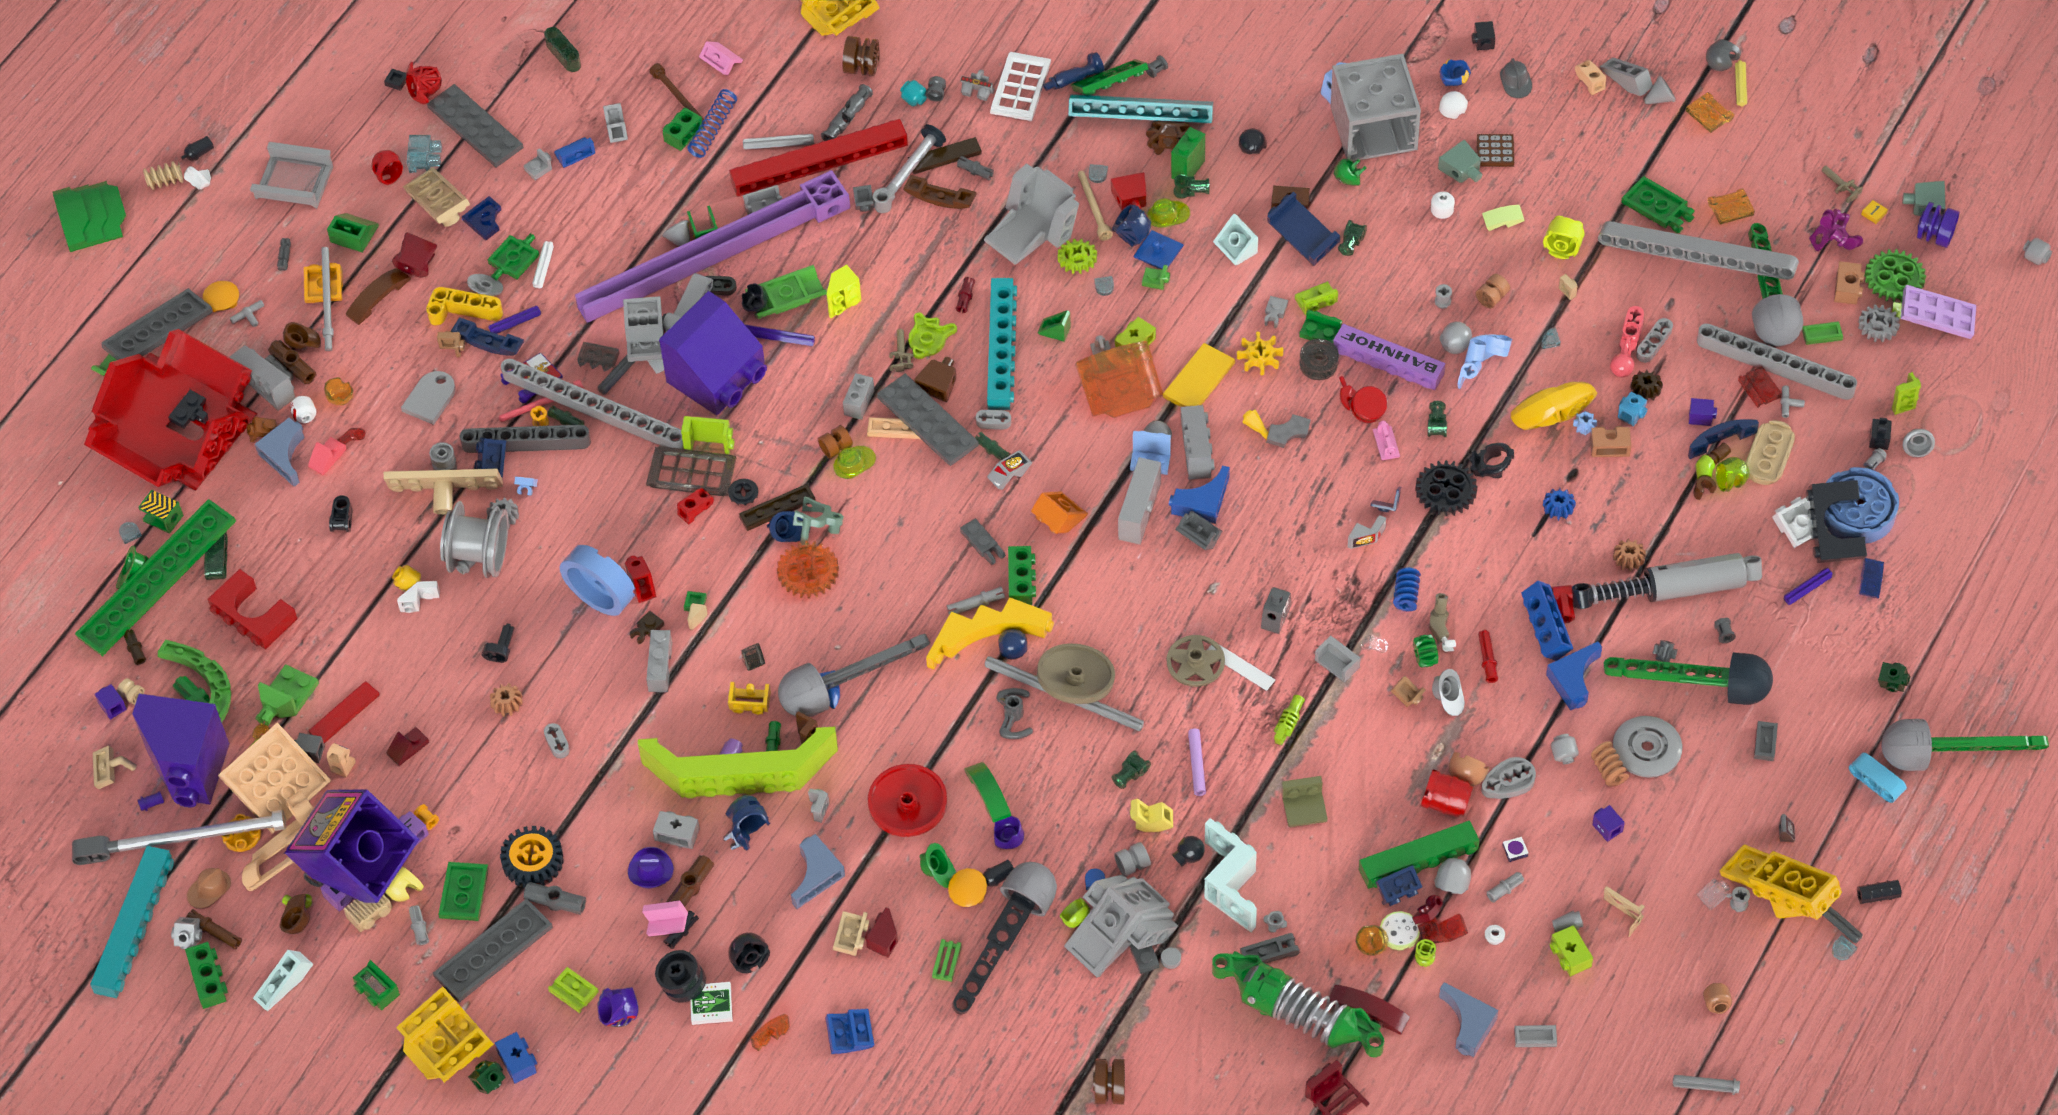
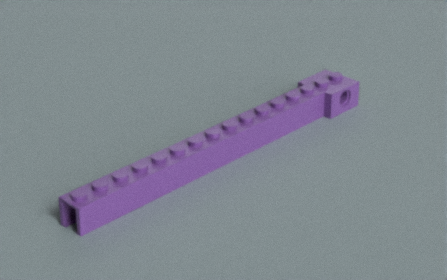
[575,170,850,323]

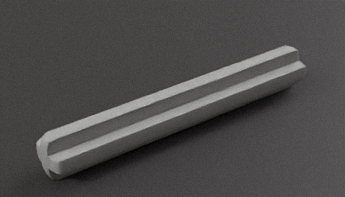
[743,134,814,150]

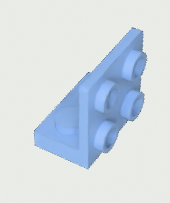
[1130,431,1171,475]

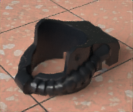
[1470,443,1514,478]

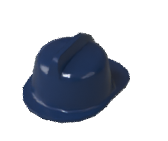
[767,511,811,542]

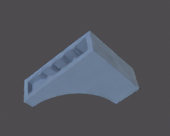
[255,417,304,487]
[791,834,845,909]
[1439,982,1498,1058]

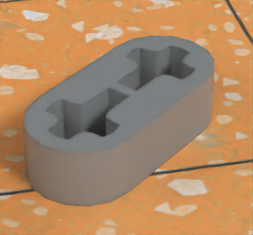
[976,410,1012,430]
[544,723,570,759]

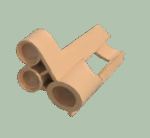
[242,790,314,891]

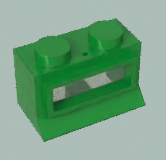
[353,960,400,1010]

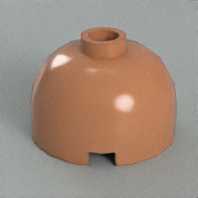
[1448,752,1490,786]

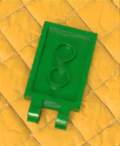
[1621,176,1695,234]

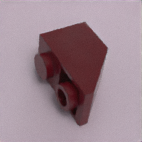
[865,907,898,958]

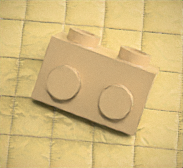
[832,911,870,956]

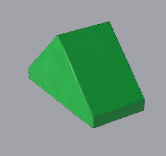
[1038,310,1071,342]

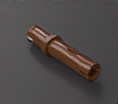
[186,909,242,949]

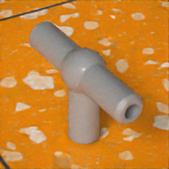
[230,300,264,327]
[1780,385,1805,418]

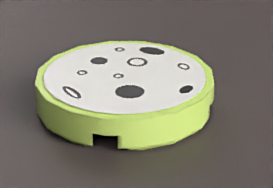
[1380,911,1420,950]

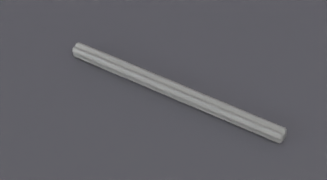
[984,656,1144,731]

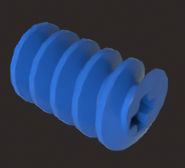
[1393,567,1421,612]

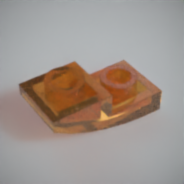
[751,1014,790,1051]

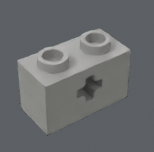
[843,373,875,420]
[653,811,700,849]

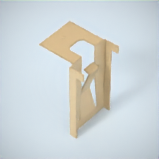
[1604,886,1645,937]

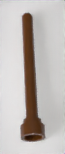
[649,63,705,124]

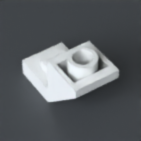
[397,581,440,613]

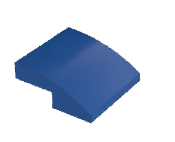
[825,1009,874,1054]

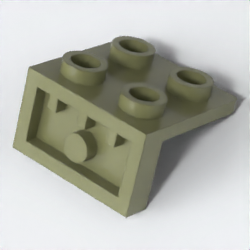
[1281,776,1328,827]

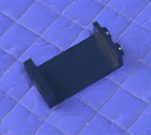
[1267,192,1340,266]

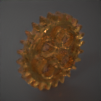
[777,540,839,599]

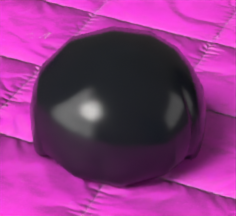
[1239,128,1267,154]
[742,283,768,314]

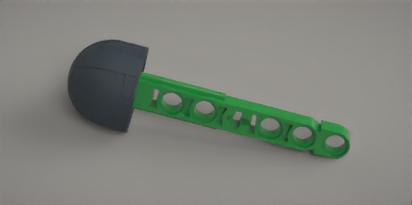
[1604,652,1773,705]

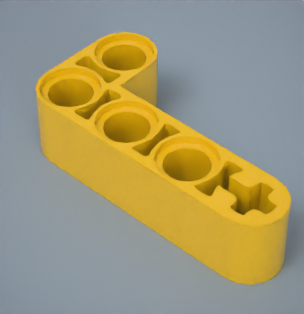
[426,287,503,325]

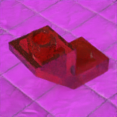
[1417,913,1468,943]

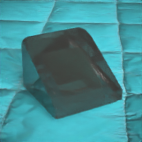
[741,643,765,671]

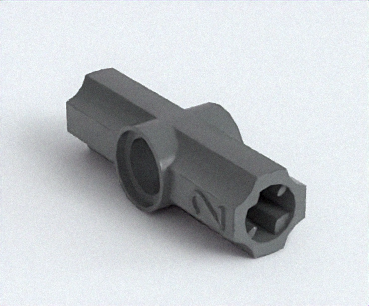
[523,882,586,915]

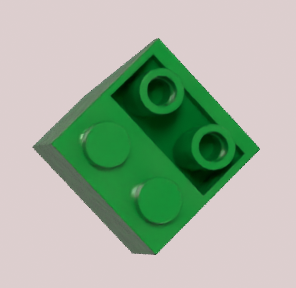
[327,213,379,253]

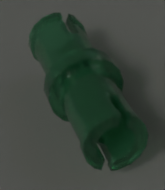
[547,406,585,425]
[975,432,1010,461]

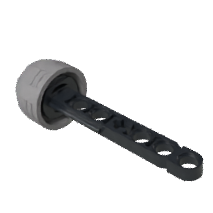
[952,862,1057,1014]

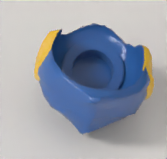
[1439,59,1471,86]

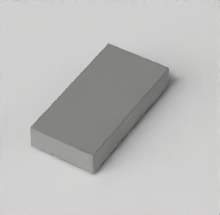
[1514,1025,1557,1047]

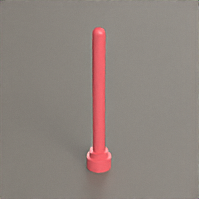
[499,379,584,422]

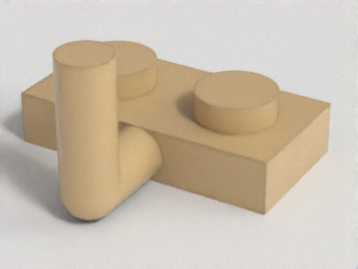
[93,746,137,789]

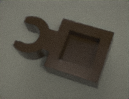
[630,611,664,644]

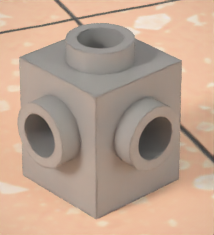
[171,917,202,949]

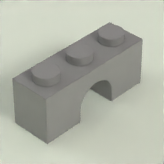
[646,630,673,692]

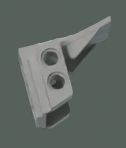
[984,164,1079,265]
[1064,874,1178,977]

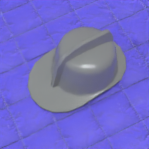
[1432,669,1465,716]

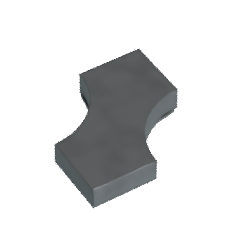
[1266,414,1311,448]

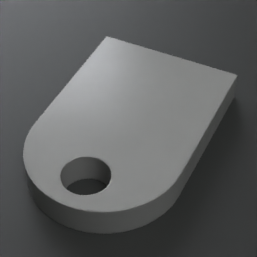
[401,371,456,425]

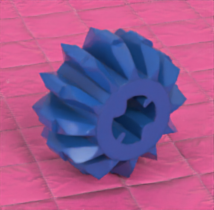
[1543,487,1576,521]

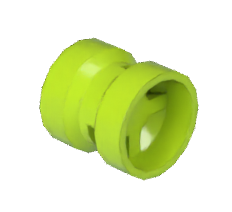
[1415,939,1436,967]

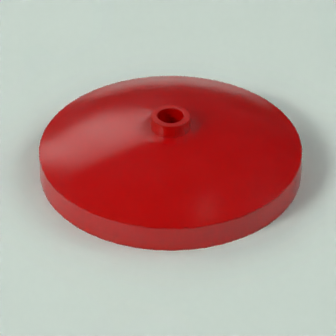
[868,764,947,837]

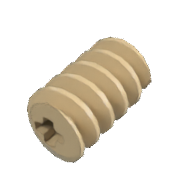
[143,161,183,190]

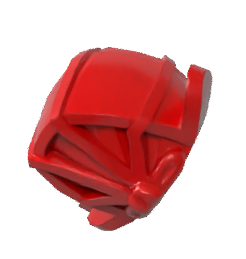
[406,62,442,104]

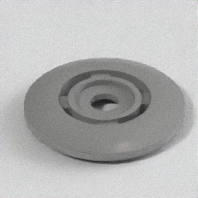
[1613,716,1682,777]

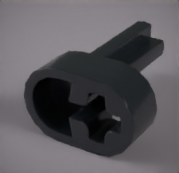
[481,623,515,663]

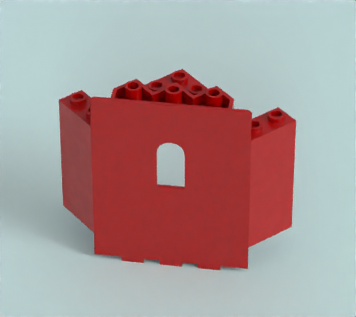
[84,329,258,491]

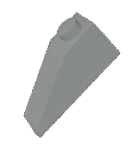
[1600,57,1653,96]

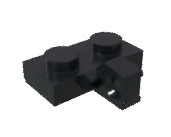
[168,390,209,429]

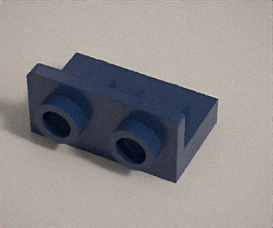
[474,437,506,478]
[1375,865,1423,906]

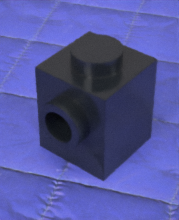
[1472,21,1496,50]

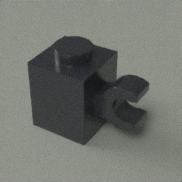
[1869,418,1892,450]

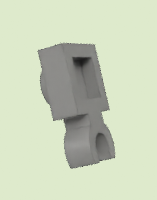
[1264,296,1288,328]

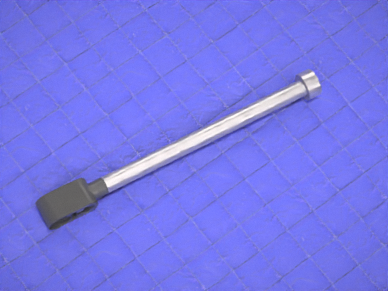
[72,810,286,865]

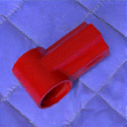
[1551,585,1575,624]

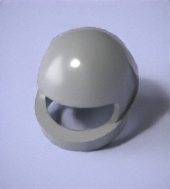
[1440,321,1472,354]

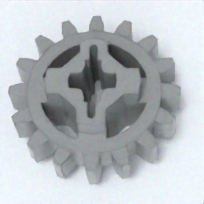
[1858,304,1900,342]

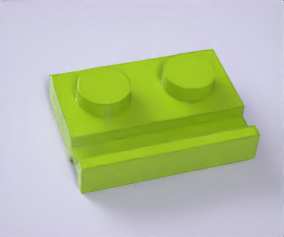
[548,967,599,1013]

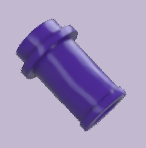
[137,791,164,811]

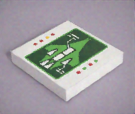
[690,982,733,1025]

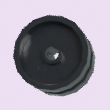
[655,950,706,1003]

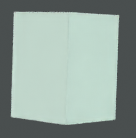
[1213,214,1258,265]

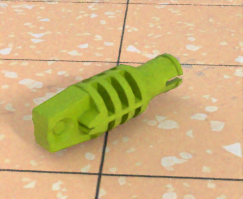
[1274,695,1305,745]

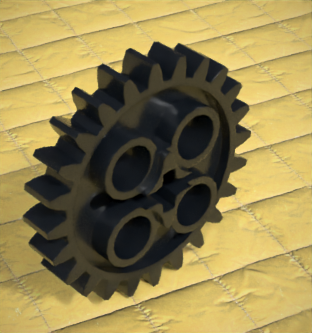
[1415,460,1478,516]

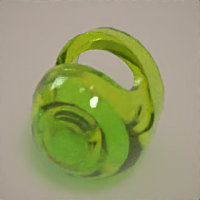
[1716,457,1750,492]

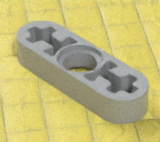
[1636,318,1673,363]

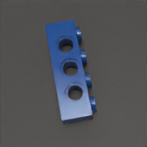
[1521,581,1573,661]

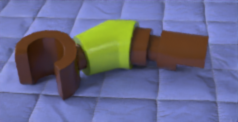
[1693,443,1731,500]

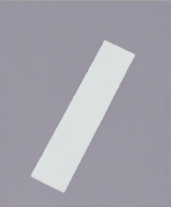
[1207,645,1275,691]

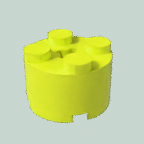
[1543,215,1584,259]

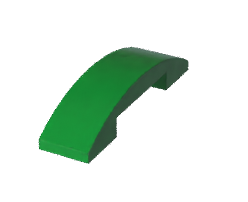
[964,762,1012,823]

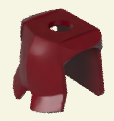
[392,232,437,278]

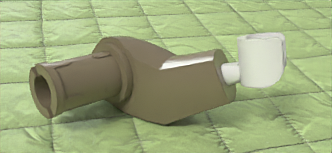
[1429,593,1456,652]

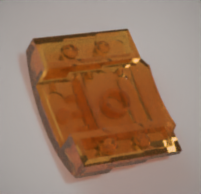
[1075,341,1163,418]

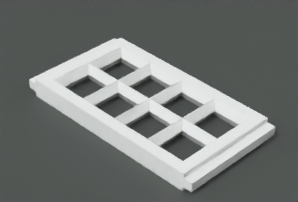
[990,52,1051,121]

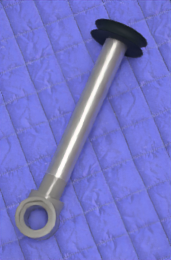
[873,124,946,213]

